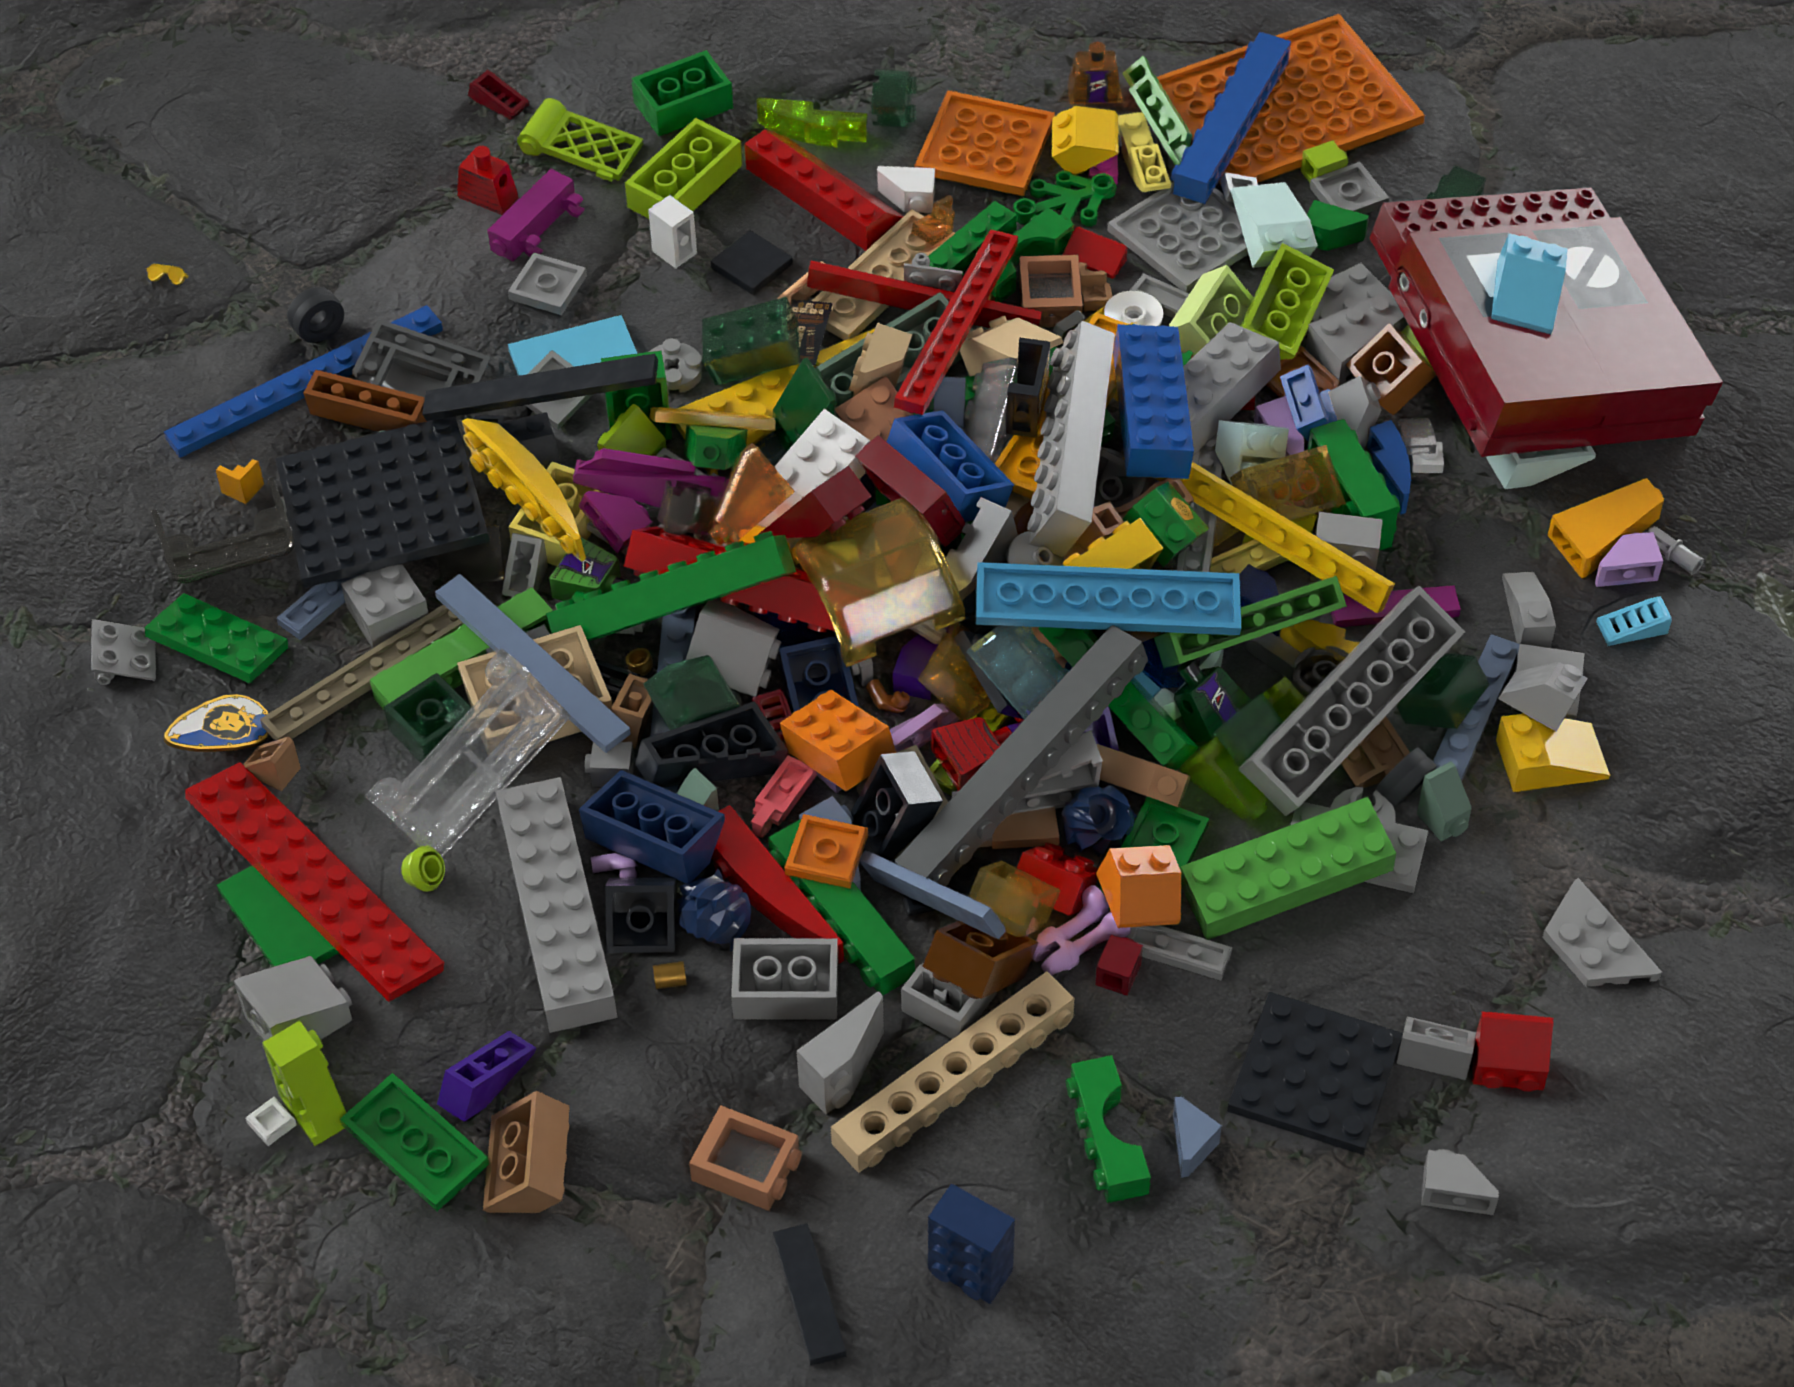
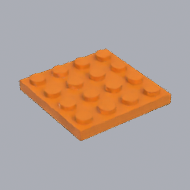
[915,91,1055,196]

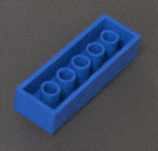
[1113,324,1194,479]

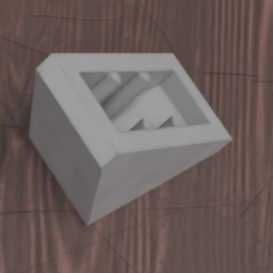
[502,533,548,597]

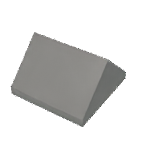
[1397,1016,1476,1080]

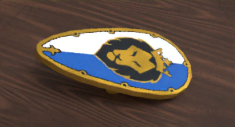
[163,694,269,752]

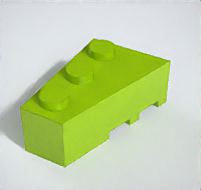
[262,1021,346,1146]

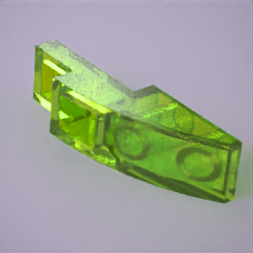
[757,98,868,148]

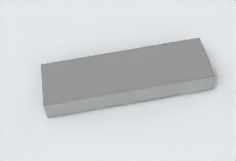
[1127,925,1232,981]

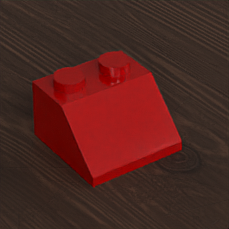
[1473,1011,1554,1091]

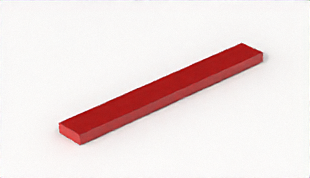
[807,261,1042,328]

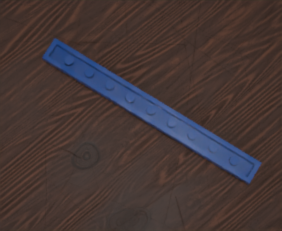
[164,305,443,458]

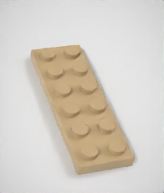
[812,209,955,340]

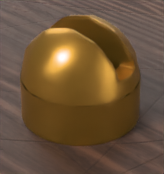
[626,648,653,676]

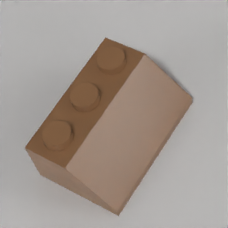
[483,1091,570,1213]

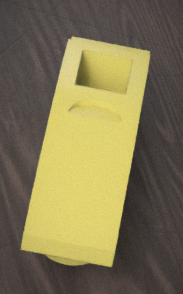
[1118,112,1171,192]

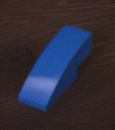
[1367,420,1411,515]

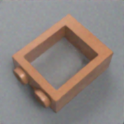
[1019,255,1082,327]
[689,1105,802,1211]

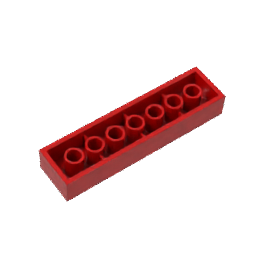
[624,526,888,641]

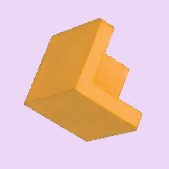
[216,459,264,504]

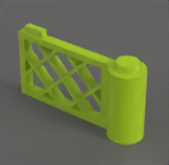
[517,98,643,182]

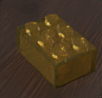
[1230,445,1346,523]

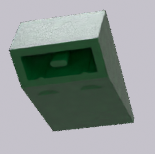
[773,358,837,452]

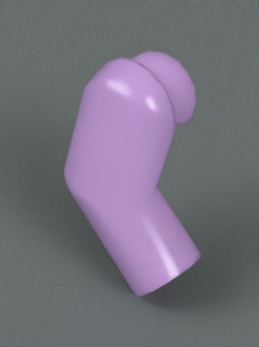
[591,853,638,878]

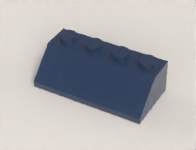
[579,770,725,884]

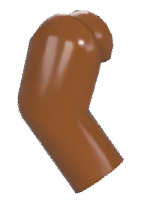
[866,679,910,714]

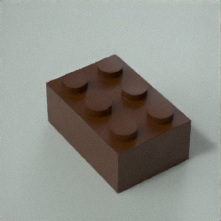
[922,921,1039,999]

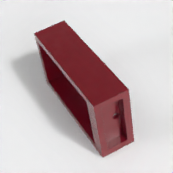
[855,435,966,548]

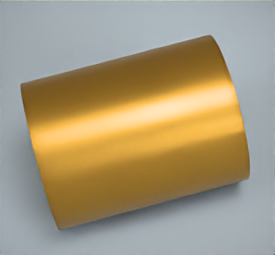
[653,961,687,989]

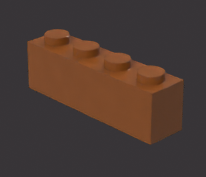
[304,369,426,432]

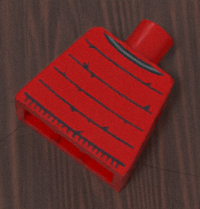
[457,146,519,215]
[931,717,1012,791]

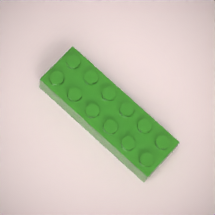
[1180,797,1396,940]

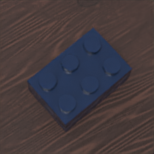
[928,1183,1015,1304]

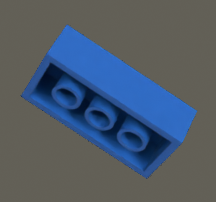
[887,410,1014,522]

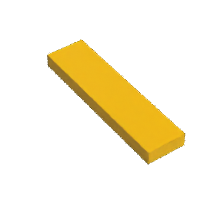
[649,407,776,431]

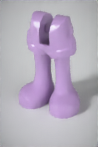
[1033,885,1131,975]

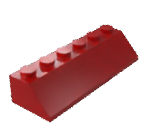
[744,130,904,251]

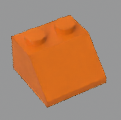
[1096,845,1181,928]

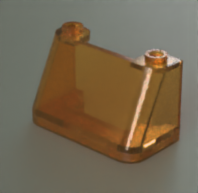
[708,443,795,546]

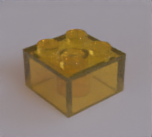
[968,860,1061,937]

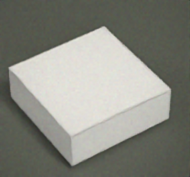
[245,1097,297,1146]

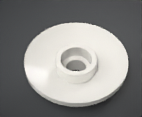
[1104,291,1163,326]

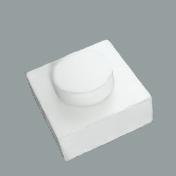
[1410,442,1444,473]

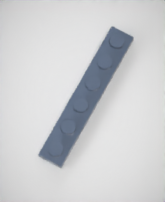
[1433,634,1520,781]

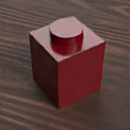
[1095,934,1143,996]

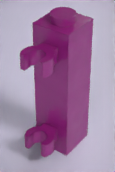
[487,169,585,262]

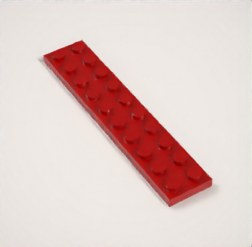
[185,762,444,1002]

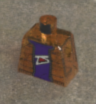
[1068,42,1122,104]

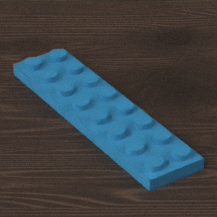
[976,562,1241,635]

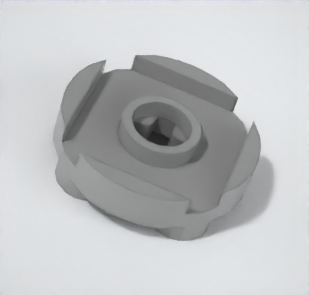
[649,338,703,394]

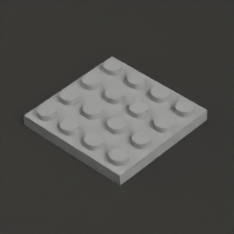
[1107,182,1248,293]

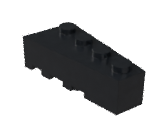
[635,701,787,787]

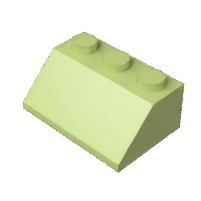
[1169,265,1253,357]

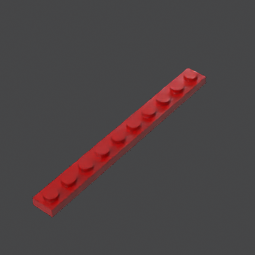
[894,229,1018,415]

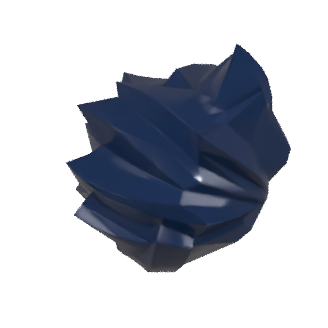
[1061,786,1137,857]
[677,869,751,952]

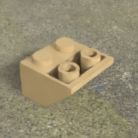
[849,323,912,397]

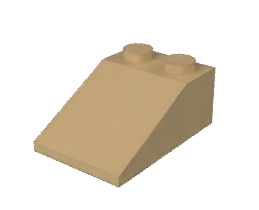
[959,316,1064,377]

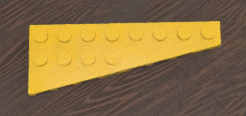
[674,328,875,476]

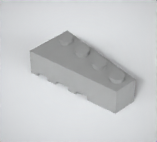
[1306,290,1408,385]

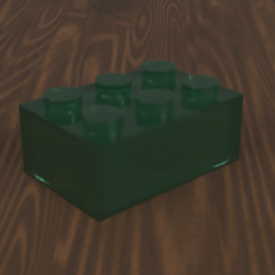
[702,297,800,385]

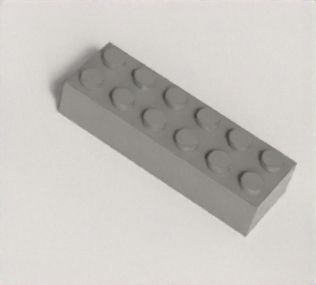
[1121,322,1281,456]

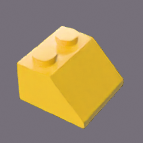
[1052,106,1118,175]

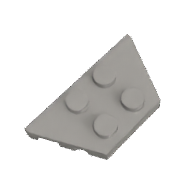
[1543,878,1662,987]

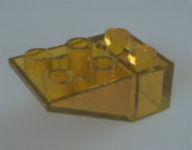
[918,619,991,721]

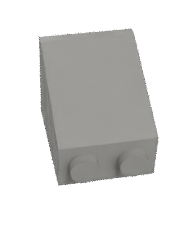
[682,598,781,697]
[234,956,352,1041]

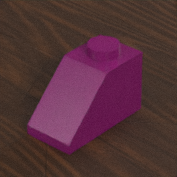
[578,491,652,554]

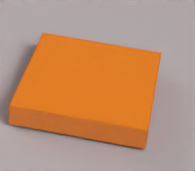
[784,814,868,889]

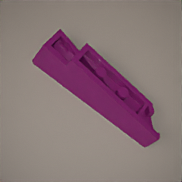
[573,448,725,524]

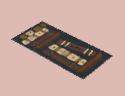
[775,300,833,365]

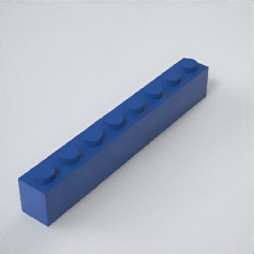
[1171,32,1291,204]

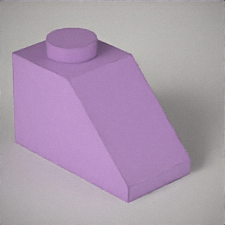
[1595,532,1663,587]

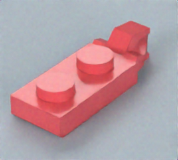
[751,755,817,838]

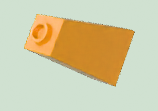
[1547,478,1664,579]

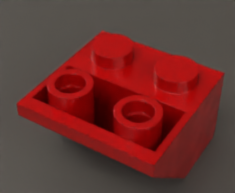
[1009,843,1099,916]

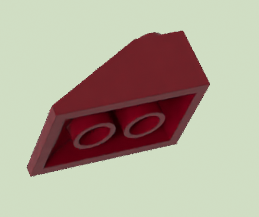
[758,465,872,538]

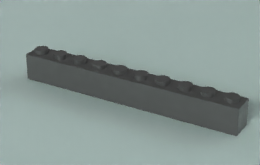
[895,625,1149,887]

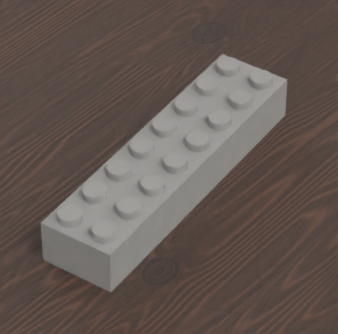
[1027,320,1115,557]
[1239,586,1465,816]
[496,777,617,1033]

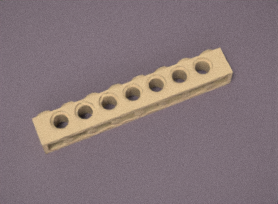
[831,971,1074,1173]

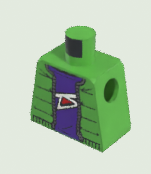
[549,537,626,601]

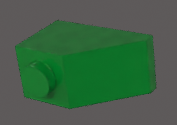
[1307,200,1369,251]

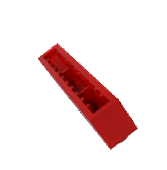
[711,805,844,964]

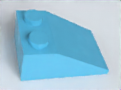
[1491,233,1568,334]

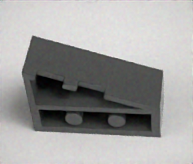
[931,497,1018,607]

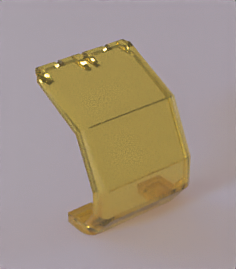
[790,498,965,668]

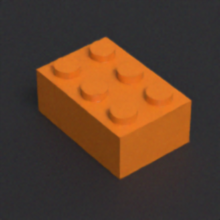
[780,690,896,791]

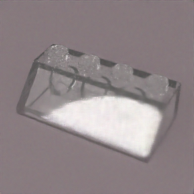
[961,357,1018,464]

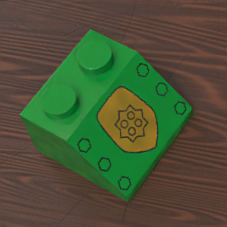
[1122,481,1209,567]

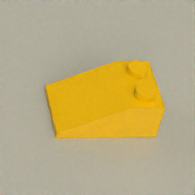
[1496,714,1610,792]

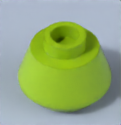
[401,846,445,892]

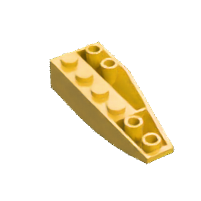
[462,418,586,562]

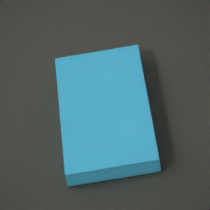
[508,315,637,376]

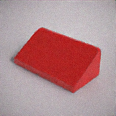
[1063,227,1127,279]

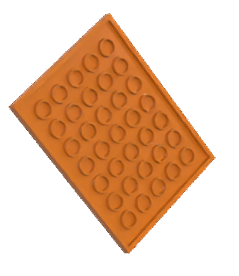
[1157,14,1425,184]

